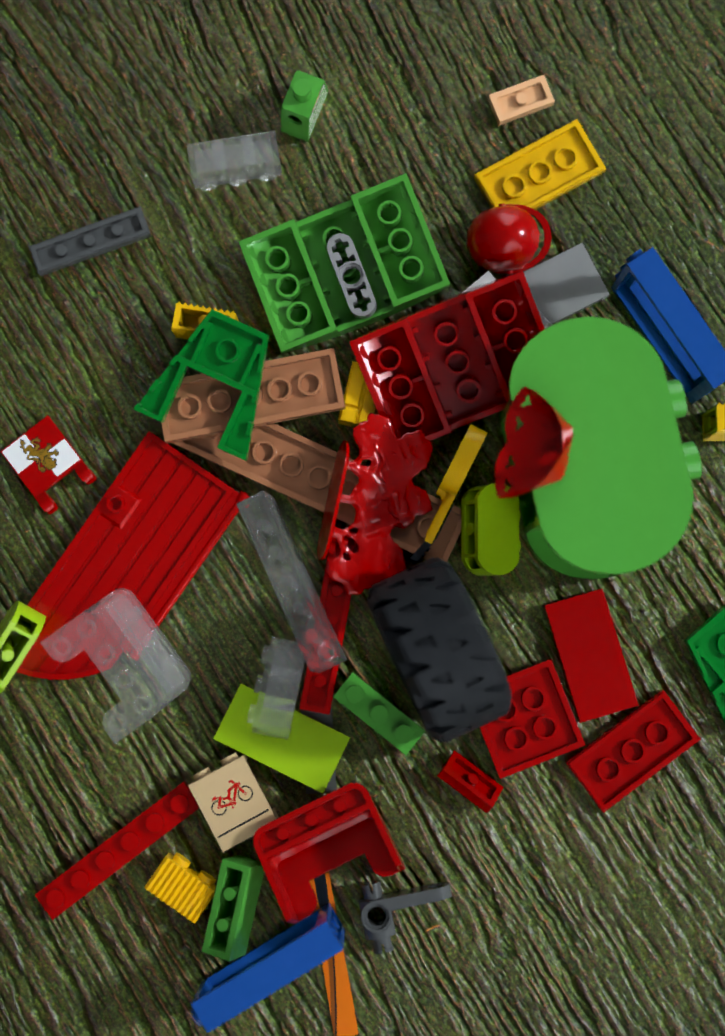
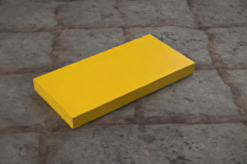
[474,119,606,210]

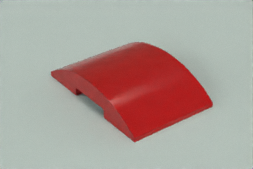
[349,270,545,441]

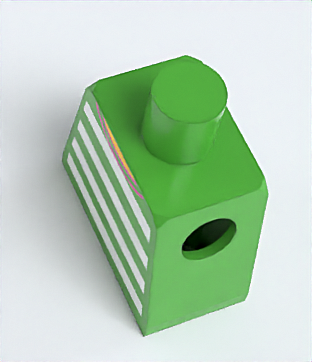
[281,70,329,142]

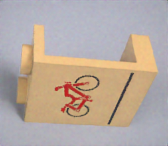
[188,752,279,852]

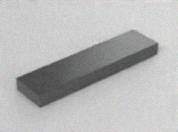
[28,207,152,277]

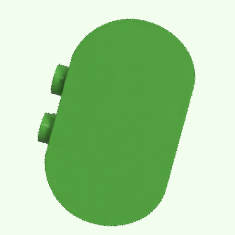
[498,317,702,579]

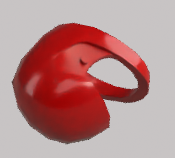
[466,203,552,274]

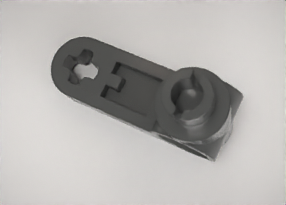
[358,880,452,954]

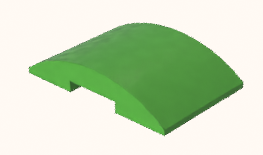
[239,173,451,353]

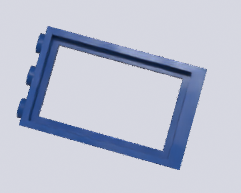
[611,247,725,405]
[190,902,345,1033]

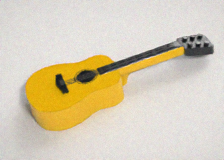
[408,424,488,564]

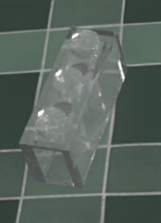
[186,131,282,190]
[247,637,308,740]

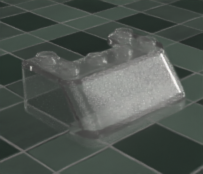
[40,588,191,744]

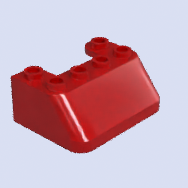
[253,783,406,924]

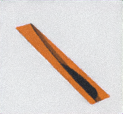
[310,872,358,1036]

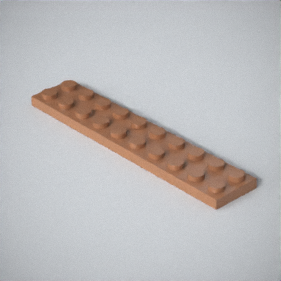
[172,423,461,562]

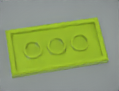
[213,684,351,794]

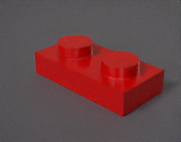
[437,750,504,813]

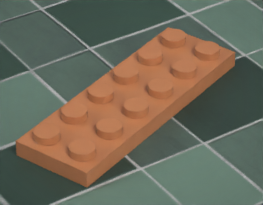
[161,348,346,444]

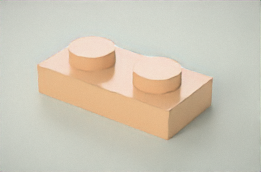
[488,75,555,126]

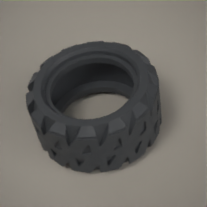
[367,557,512,743]

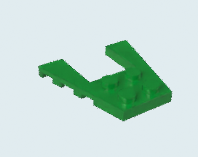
[134,309,269,461]
[684,604,725,723]

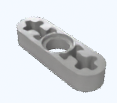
[327,233,377,319]

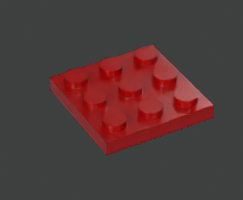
[479,659,585,779]

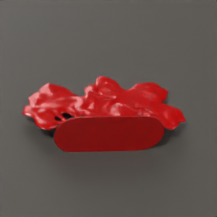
[317,413,433,596]

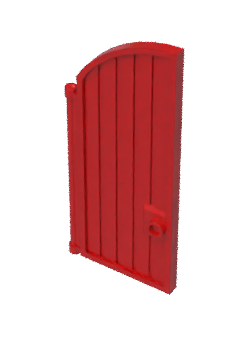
[16,431,250,680]

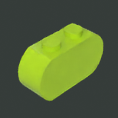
[461,483,521,576]
[0,600,46,694]

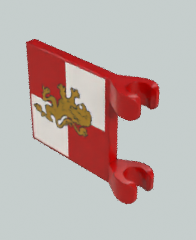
[0,415,97,515]

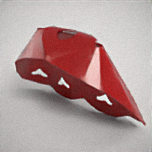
[495,386,574,498]

